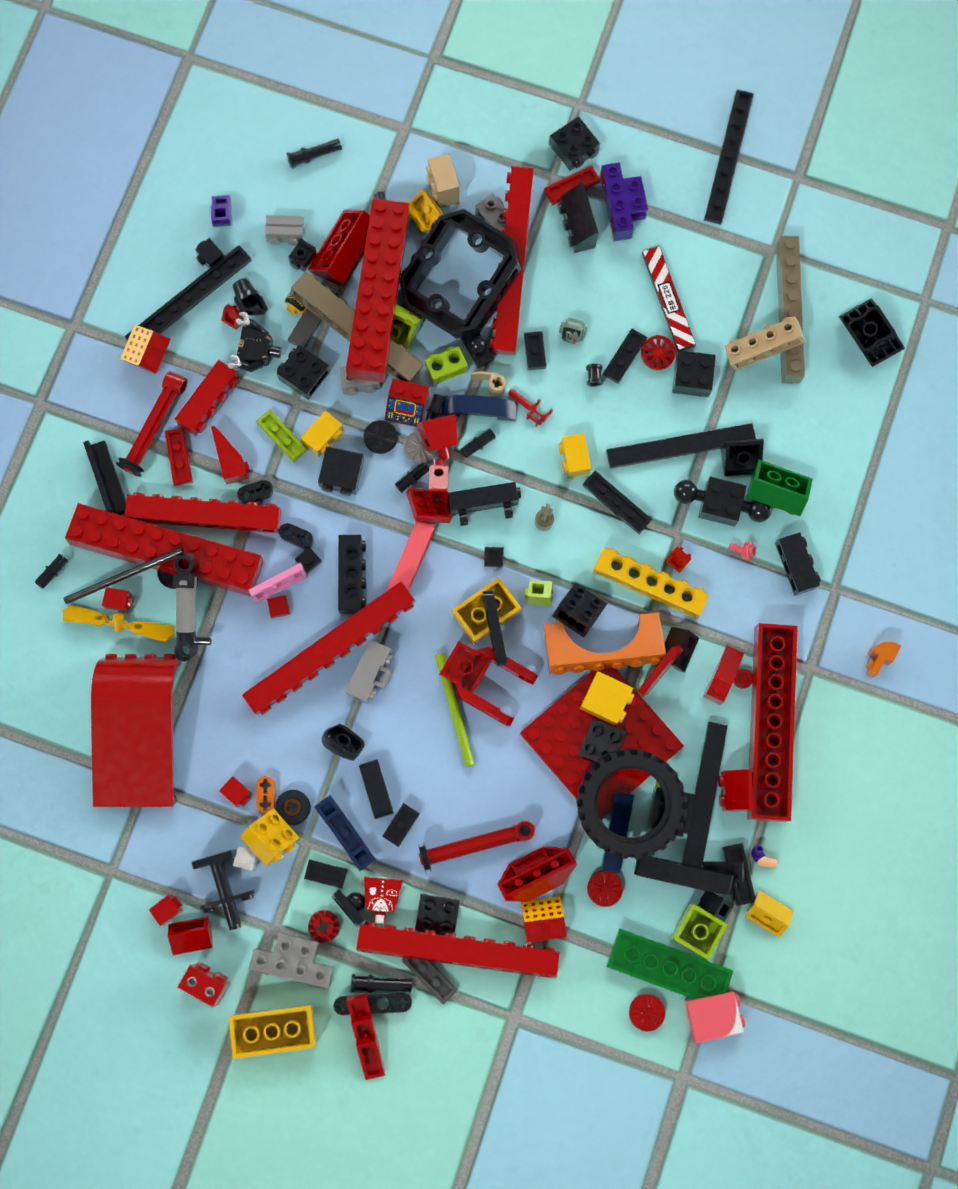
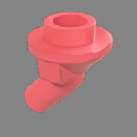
[728,542,756,560]

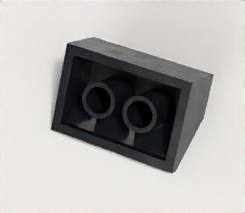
[557,183,599,253]

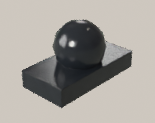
[460,333,494,369]
[332,889,365,927]

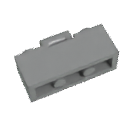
[345,640,393,704]

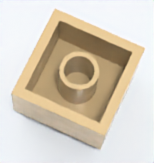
[426,154,459,208]

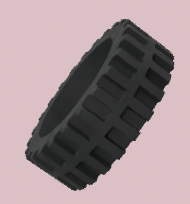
[576,748,687,859]

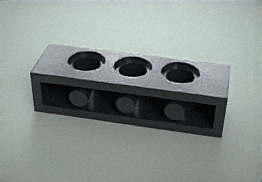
[338,535,366,614]

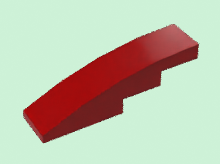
[346,993,385,1080]

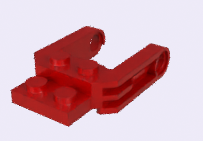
[439,641,538,727]

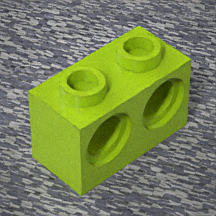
[425,346,468,385]

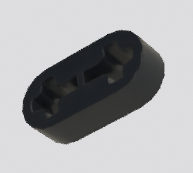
[237,480,273,504]
[279,523,314,549]

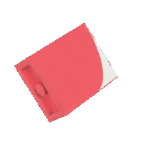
[684,991,745,1043]

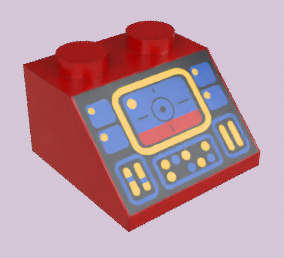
[385,378,429,427]

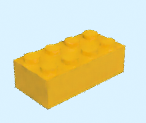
[229,1004,317,1059]

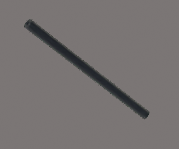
[63,547,185,604]

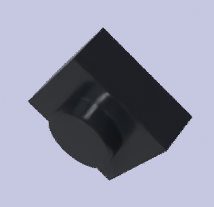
[295,547,322,574]

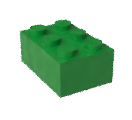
[746,459,813,516]

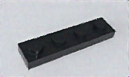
[582,471,652,534]

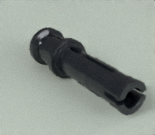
[286,138,342,169]
[351,974,412,993]

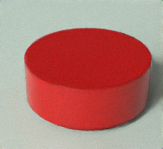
[733,669,753,689]

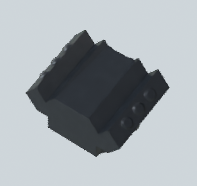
[839,298,905,367]

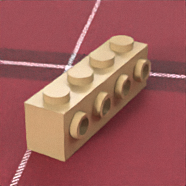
[725,316,806,371]

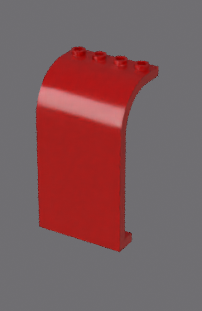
[91,654,181,807]

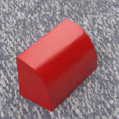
[167,917,213,956]

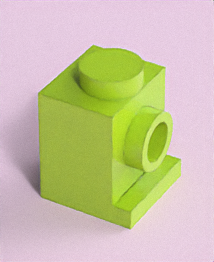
[525,580,554,608]

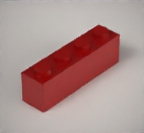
[175,359,239,436]

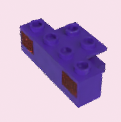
[600,162,648,241]

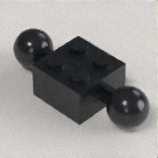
[673,476,772,527]

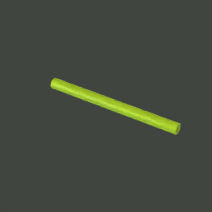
[435,653,475,767]

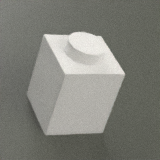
[233,846,259,871]

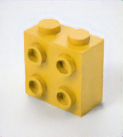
[580,671,634,725]
[240,808,300,866]

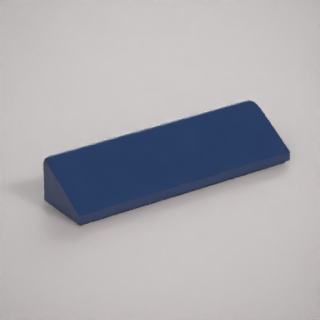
[600,791,634,873]

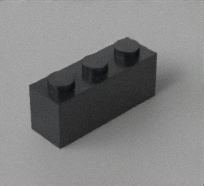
[775,532,821,596]

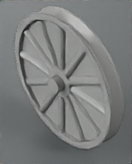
[403,431,437,464]

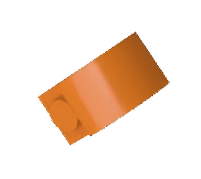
[866,642,901,678]

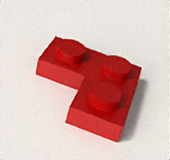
[406,488,452,523]

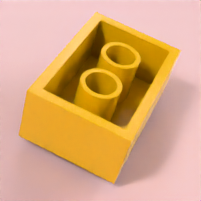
[452,577,522,645]

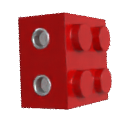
[177,962,231,1008]

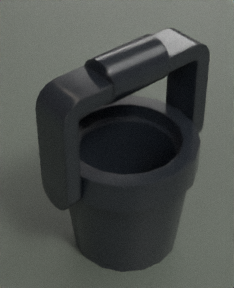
[232,278,268,315]

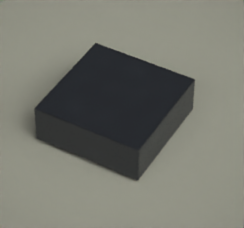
[484,547,504,567]

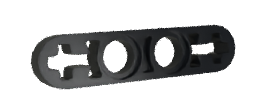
[482,590,507,666]
[333,993,412,1015]

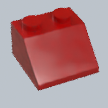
[718,769,753,812]

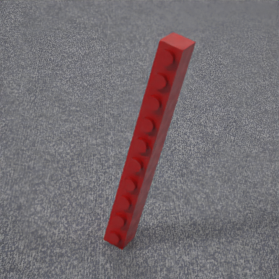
[490,166,534,355]
[242,581,416,715]
[356,922,560,979]

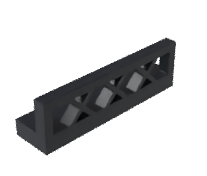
[83,440,126,514]

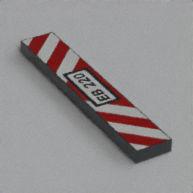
[642,246,696,352]

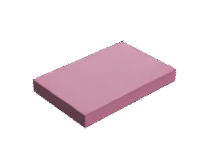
[248,563,307,603]

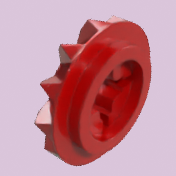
[308,910,340,943]

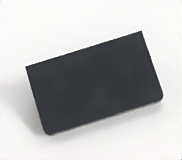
[664,627,699,673]

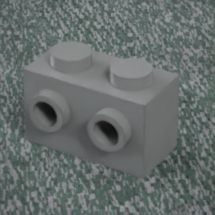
[475,193,506,231]
[339,366,380,396]

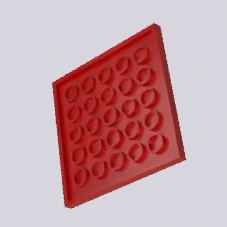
[519,668,684,819]

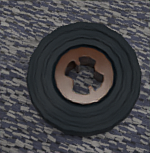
[275,790,311,825]

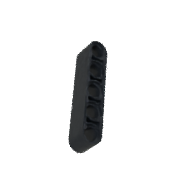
[634,855,734,895]

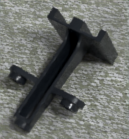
[192,849,255,931]

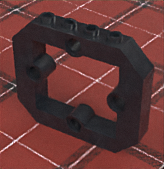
[400,209,521,339]

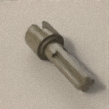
[535,504,554,531]

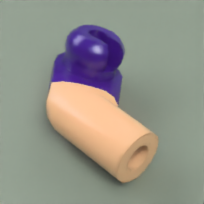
[751,845,777,869]

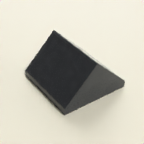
[721,439,764,476]

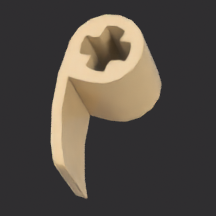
[471,372,506,397]

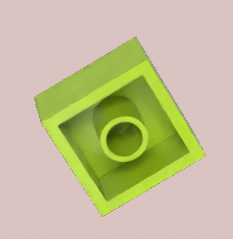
[670,903,728,960]

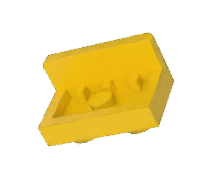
[405,189,444,232]

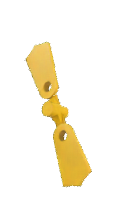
[62,604,175,642]

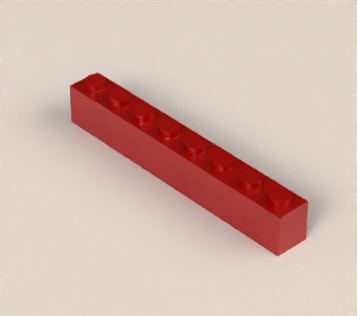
[124,492,282,534]

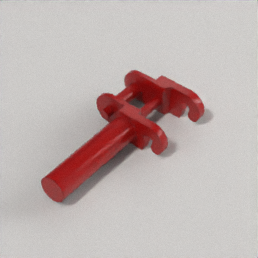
[508,388,553,427]

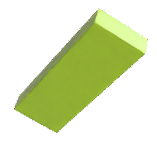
[256,409,308,463]

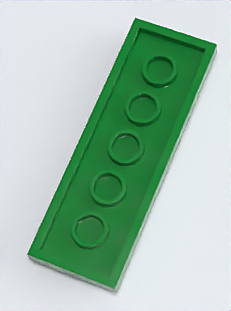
[606,928,733,1000]

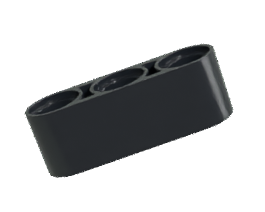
[359,759,394,819]

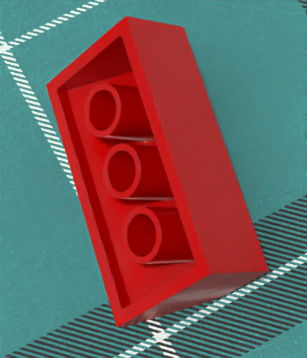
[308,210,370,284]

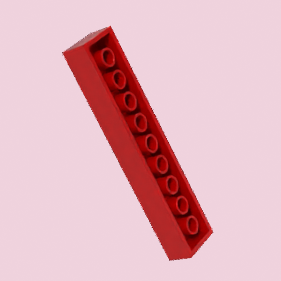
[346,198,410,383]
[65,503,263,597]
[747,623,798,822]

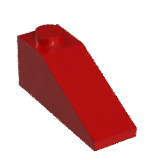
[211,426,250,484]
[703,645,744,705]

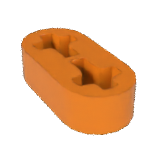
[256,776,275,814]

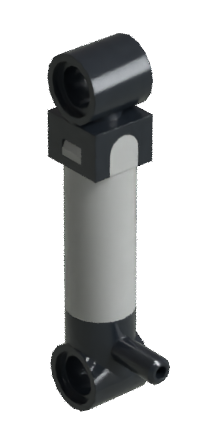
[173,553,212,661]

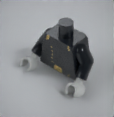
[228,312,282,372]

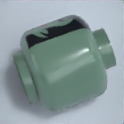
[559,318,587,344]

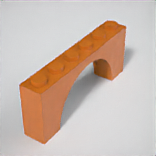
[543,612,666,675]

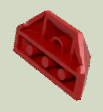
[497,846,577,902]

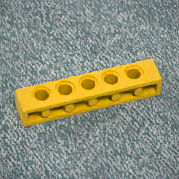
[593,548,709,619]

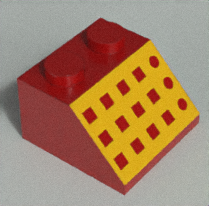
[120,325,171,374]
[521,896,567,943]

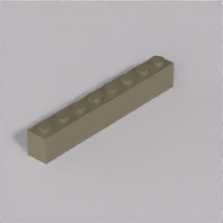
[776,236,805,383]
[290,272,423,382]

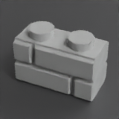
[265,215,305,246]

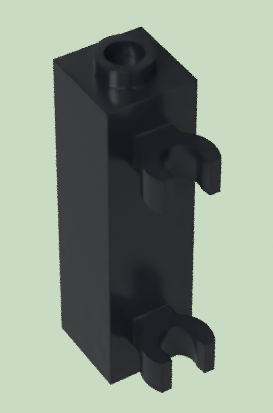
[448,482,521,526]

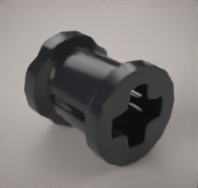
[586,364,603,387]

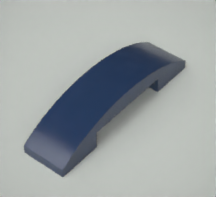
[441,395,517,421]
[314,795,376,871]

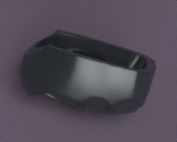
[321,723,365,761]

